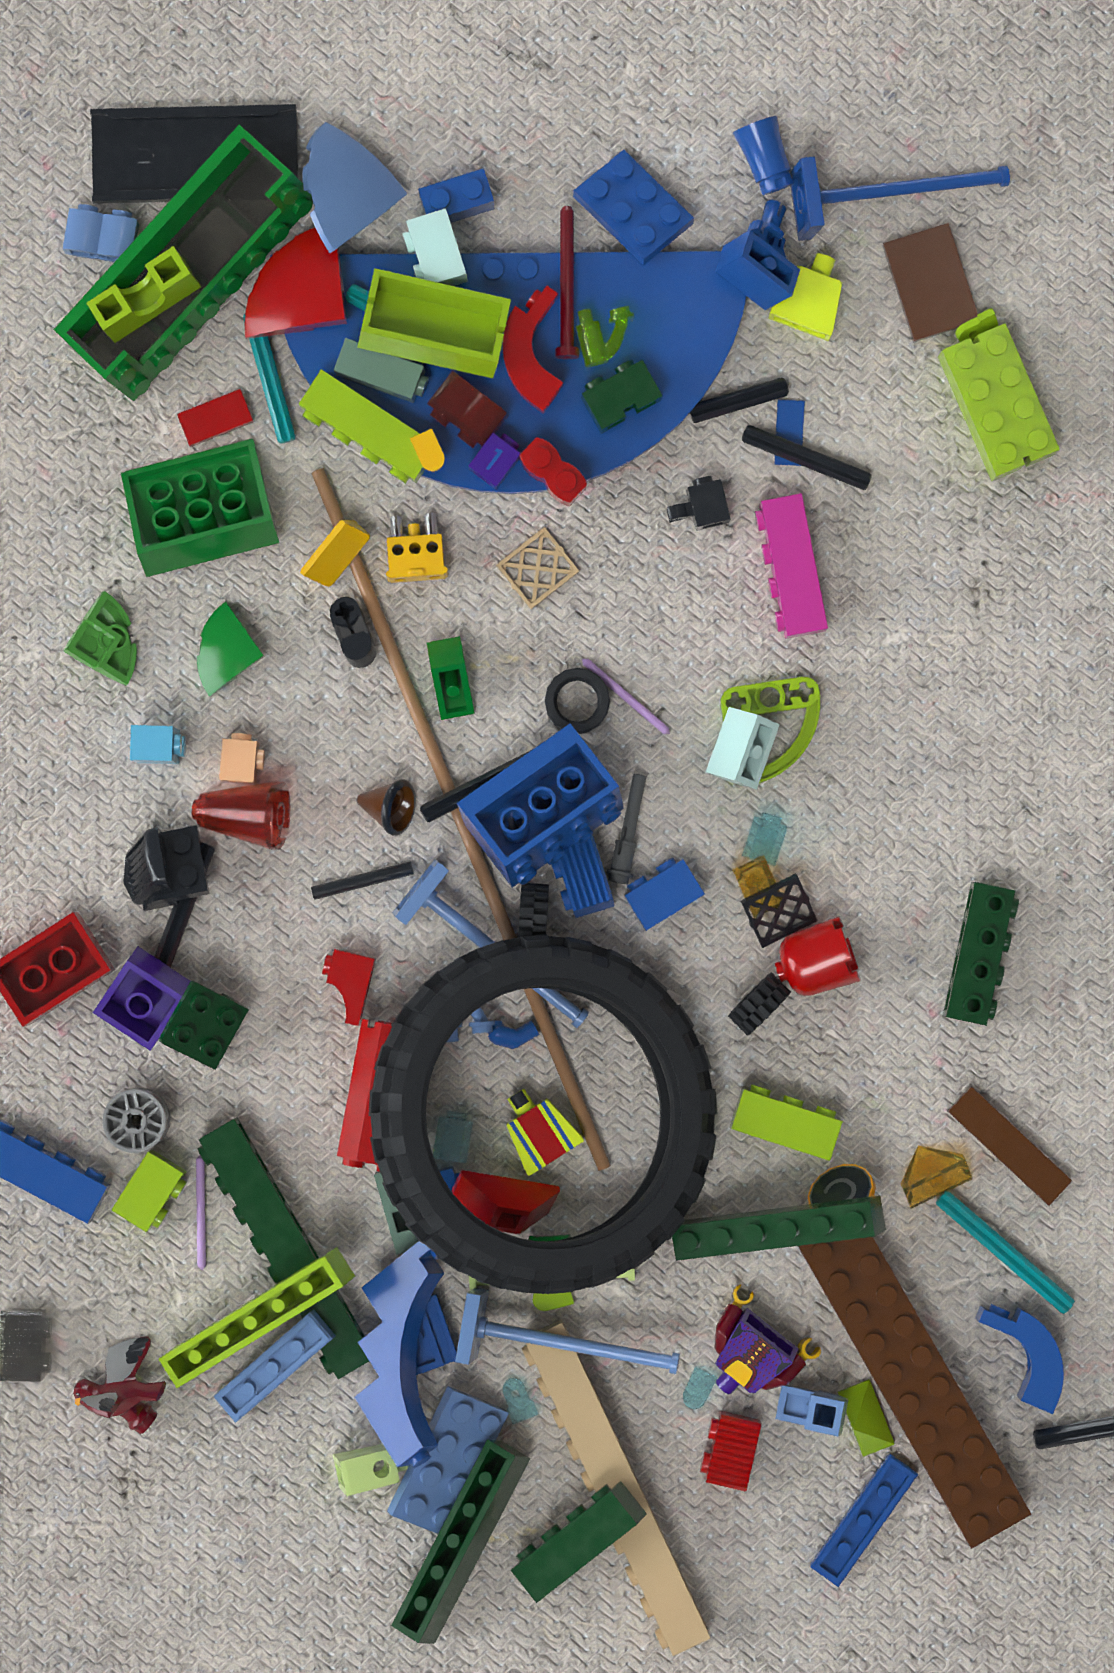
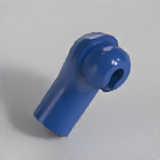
[488,1020,540,1049]

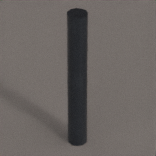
[311,861,414,900]

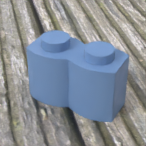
[63,204,139,262]

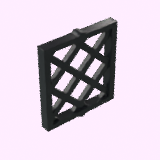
[740,873,818,948]

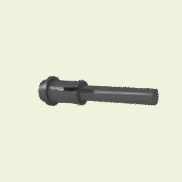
[606,774,647,885]

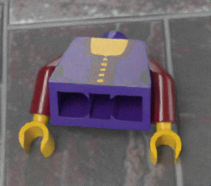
[714,1284,821,1394]

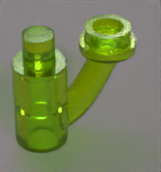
[576,306,634,367]

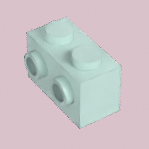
[402,208,468,286]
[706,707,780,790]

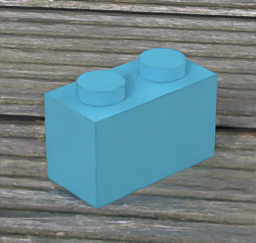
[130,725,186,764]

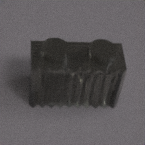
[0,1308,52,1382]

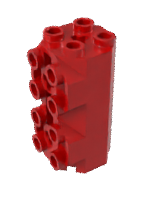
[337,1018,392,1172]

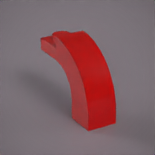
[503,286,563,414]

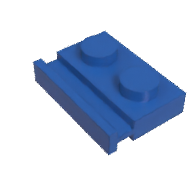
[416,1293,457,1375]

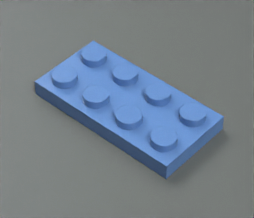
[387,1386,509,1534]

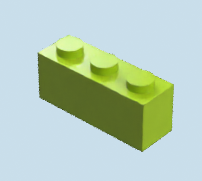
[730,1084,843,1161]

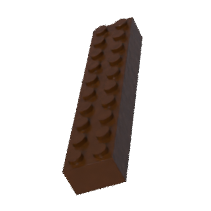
[797,1237,1031,1549]

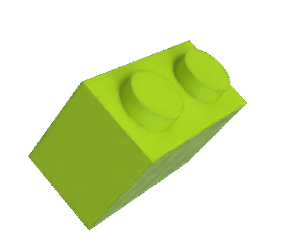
[111,1150,187,1232]

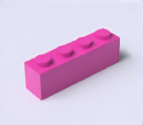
[755,493,828,639]

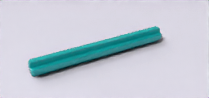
[936,1190,1075,1314]

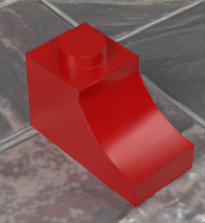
[322,949,376,1026]

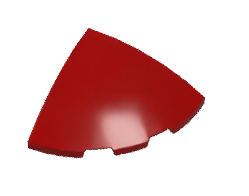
[245,228,347,339]

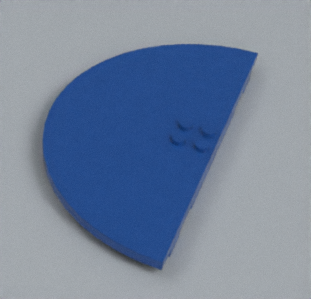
[270,251,746,494]

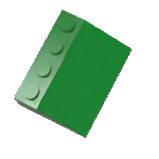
[121,439,279,577]

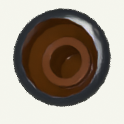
[356,779,416,836]

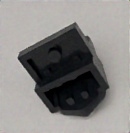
[123,825,210,911]

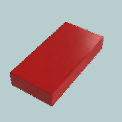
[177,389,254,447]

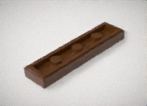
[947,1086,1072,1206]

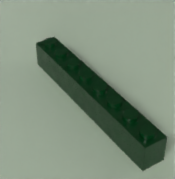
[197,1117,369,1379]

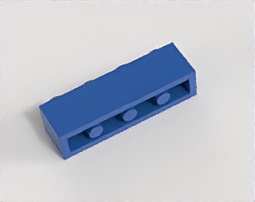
[0,1119,111,1224]

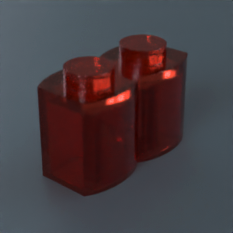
[427,371,509,448]

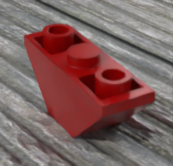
[451,1170,560,1235]

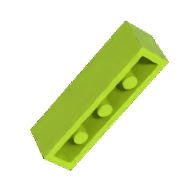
[299,370,426,484]

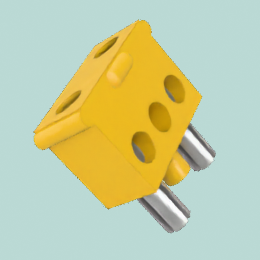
[386,513,448,583]

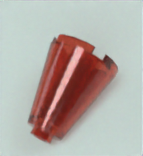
[192,781,291,850]

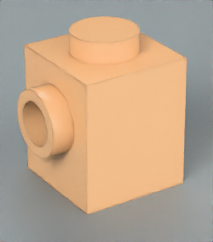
[219,733,265,784]

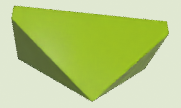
[837,1379,895,1457]

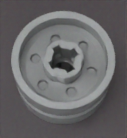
[103,1088,170,1153]

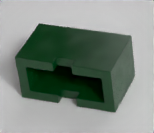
[581,359,663,434]

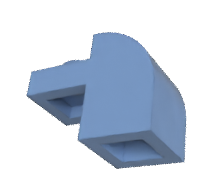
[775,1385,848,1437]

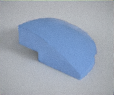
[303,122,407,253]

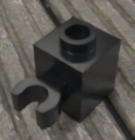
[666,476,731,531]

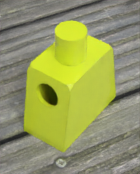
[768,253,842,342]

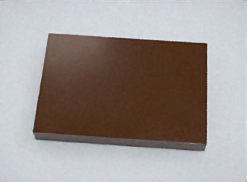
[882,223,978,343]

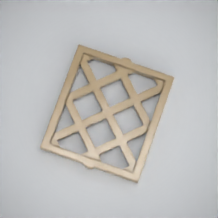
[496,527,579,609]

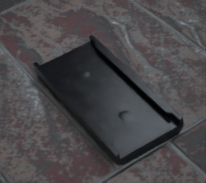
[90,104,299,204]

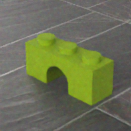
[87,246,201,343]

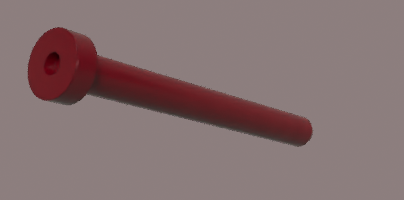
[555,206,579,360]

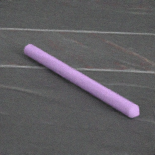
[582,659,670,734]
[196,1155,206,1270]

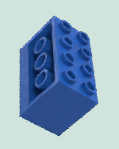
[457,723,624,888]

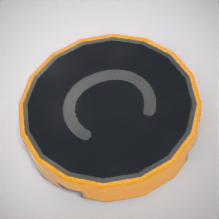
[808,1164,876,1204]

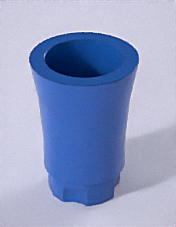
[732,116,794,196]

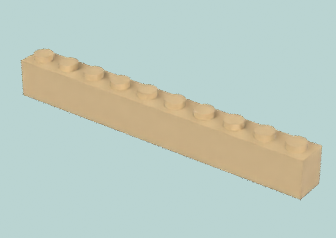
[521,1319,711,1656]

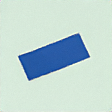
[774,400,805,466]

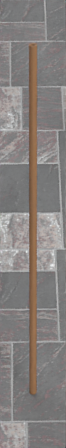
[311,468,611,1171]

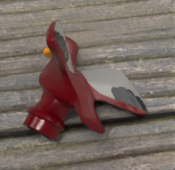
[73,1337,166,1435]

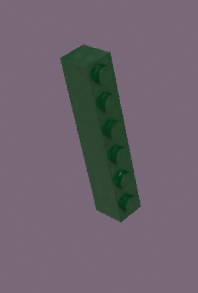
[672,1195,886,1261]
[391,1439,531,1644]

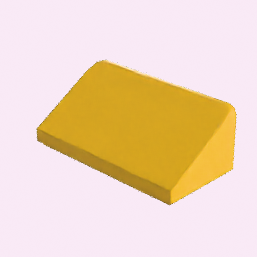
[300,520,370,587]

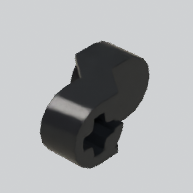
[330,597,376,668]

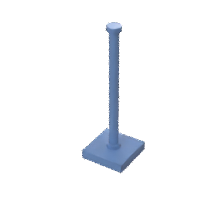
[392,859,589,1028]
[455,1288,680,1374]

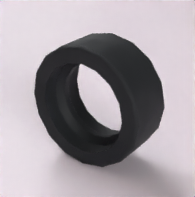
[545,668,610,734]

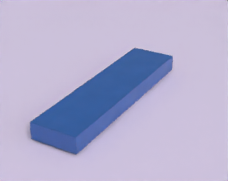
[810,1453,919,1587]

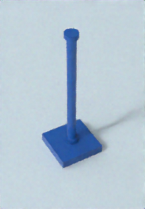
[790,156,1010,241]

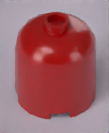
[775,916,861,996]

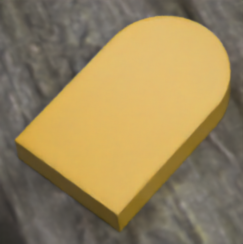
[410,429,445,472]

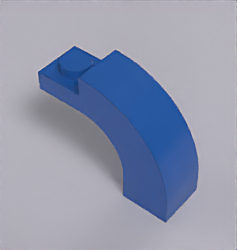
[975,1304,1064,1414]

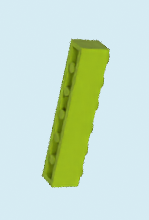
[159,1247,356,1388]

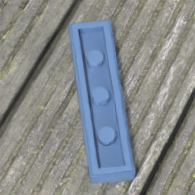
[213,1309,336,1423]

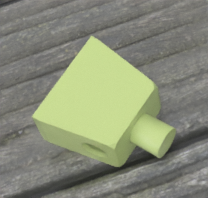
[333,1444,408,1496]

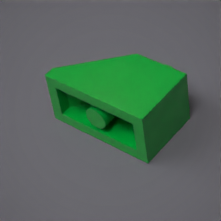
[426,636,475,720]

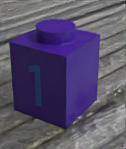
[468,433,521,490]

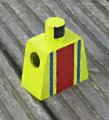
[506,1088,584,1176]

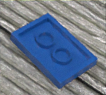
[573,150,694,265]

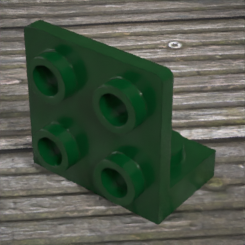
[159,981,249,1070]

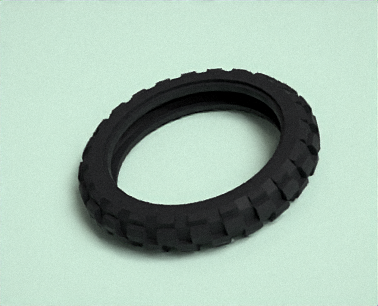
[368,935,718,1294]

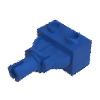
[715,200,800,310]

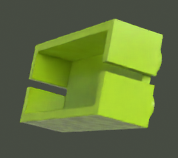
[357,268,511,378]
[938,323,1060,482]

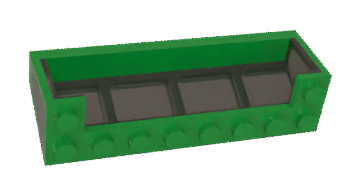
[53,125,314,402]

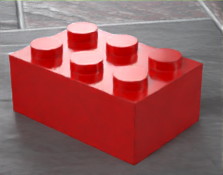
[0,912,115,1027]

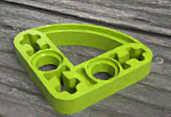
[720,677,820,786]

